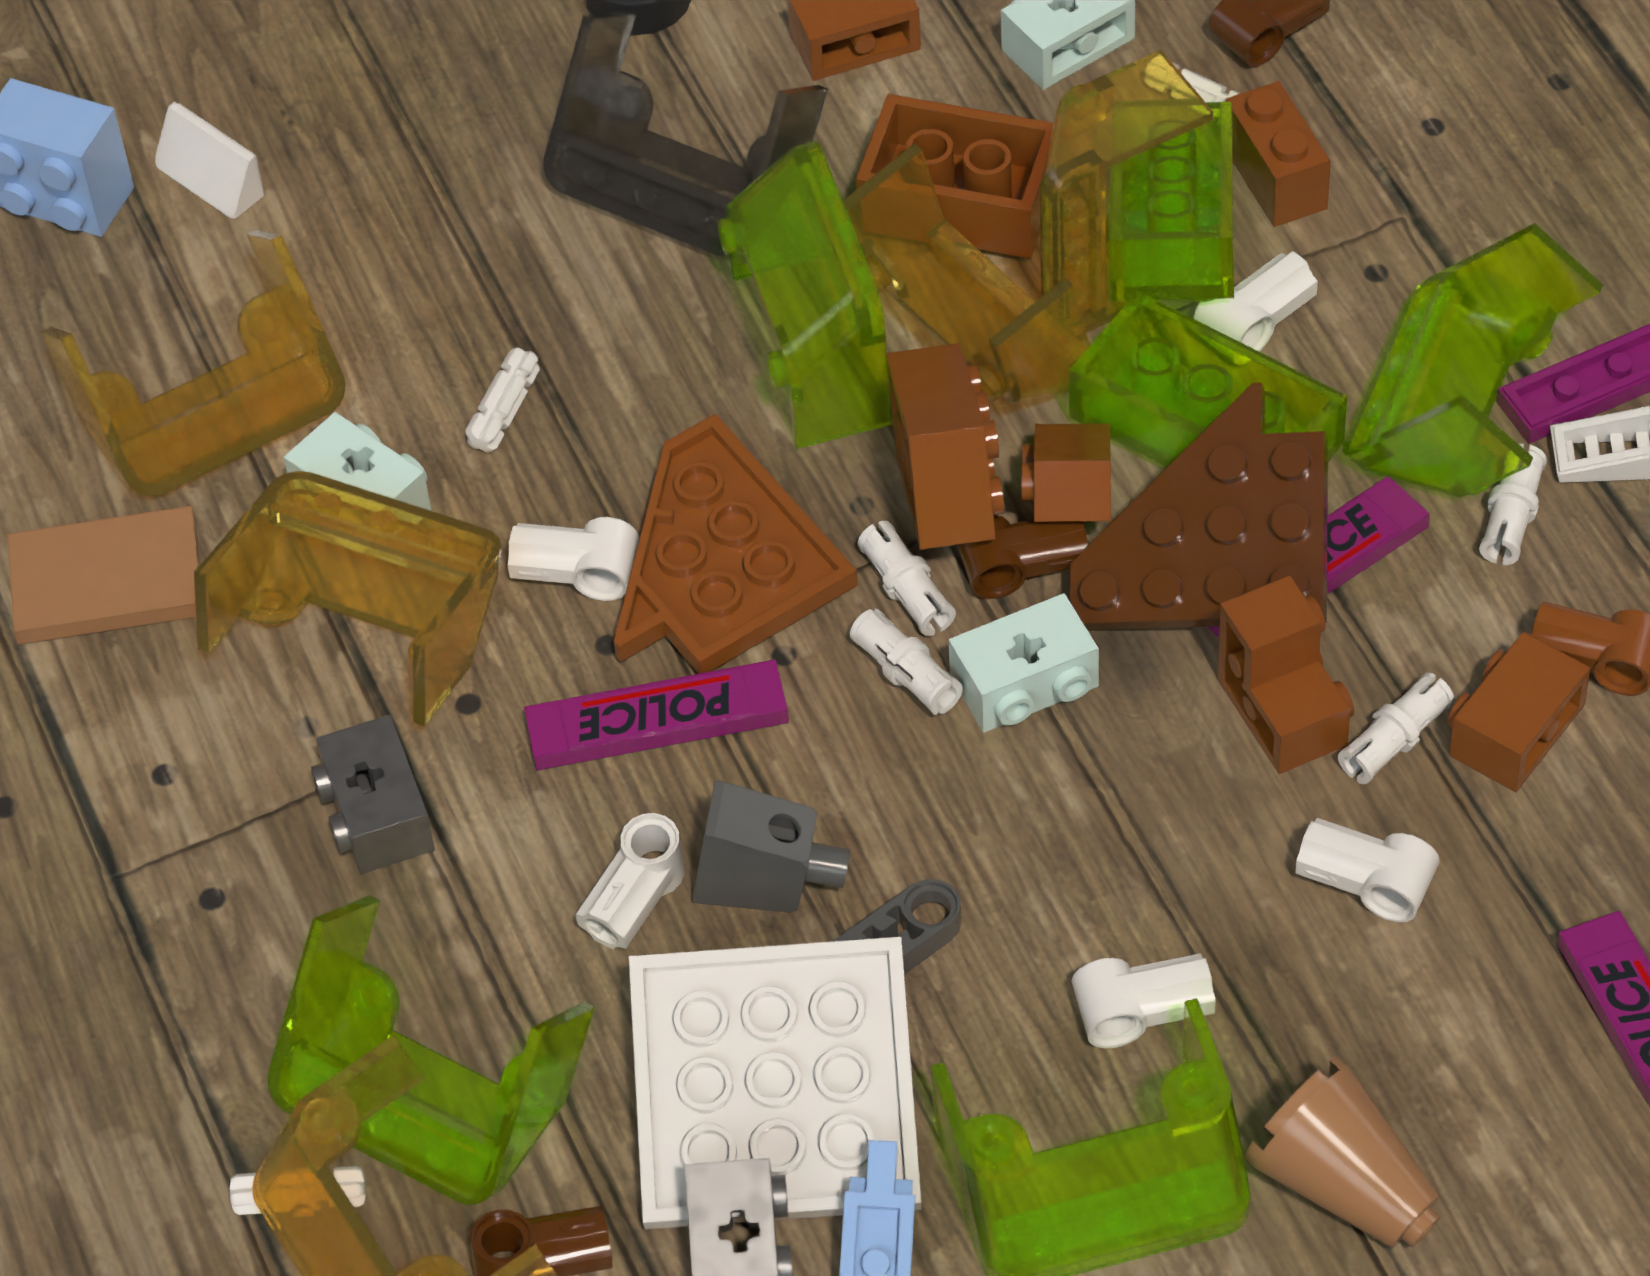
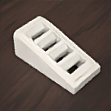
[1550,406,1650,483]

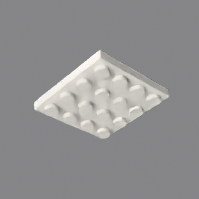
[629,937,921,1229]

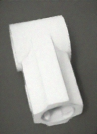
[1193,251,1318,361]
[507,517,639,601]
[576,813,685,950]
[1296,818,1440,923]
[1071,953,1215,1048]

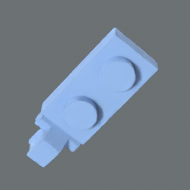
[839,1140,915,1276]

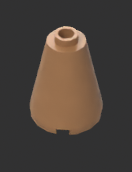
[1244,1056,1441,1248]

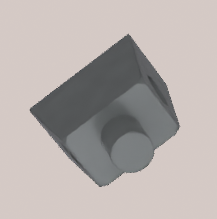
[692,780,850,913]

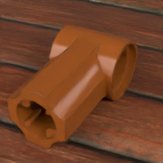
[1531,601,1650,696]

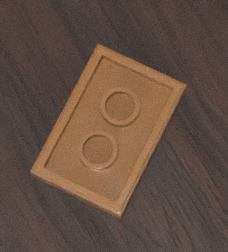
[7,505,205,645]

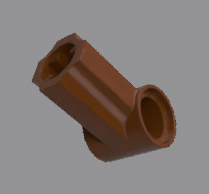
[1209,0,1330,67]
[958,515,1088,599]
[471,1206,612,1276]

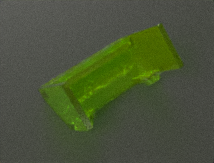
[717,141,891,449]
[1342,223,1603,497]
[268,895,595,1205]
[931,998,1251,1276]

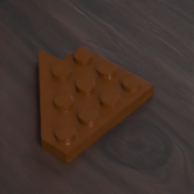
[1070,383,1328,631]

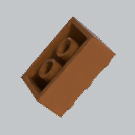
[856,94,1061,259]
[886,343,1004,550]

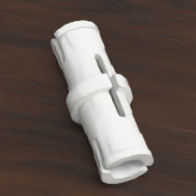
[1479,444,1547,565]
[858,521,956,636]
[850,608,963,715]
[1338,672,1455,784]

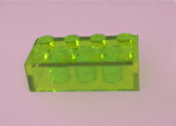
[1109,102,1234,303]
[1069,291,1348,467]

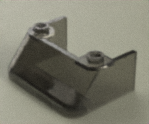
[543,11,828,256]

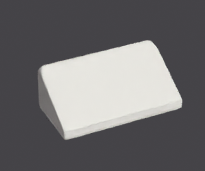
[155,102,264,219]

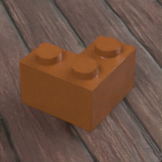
[1218,576,1354,774]

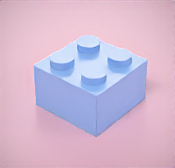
[0,78,134,237]

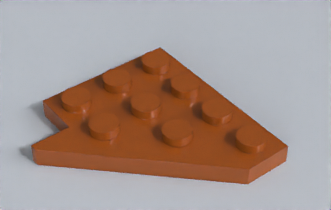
[614,414,858,674]

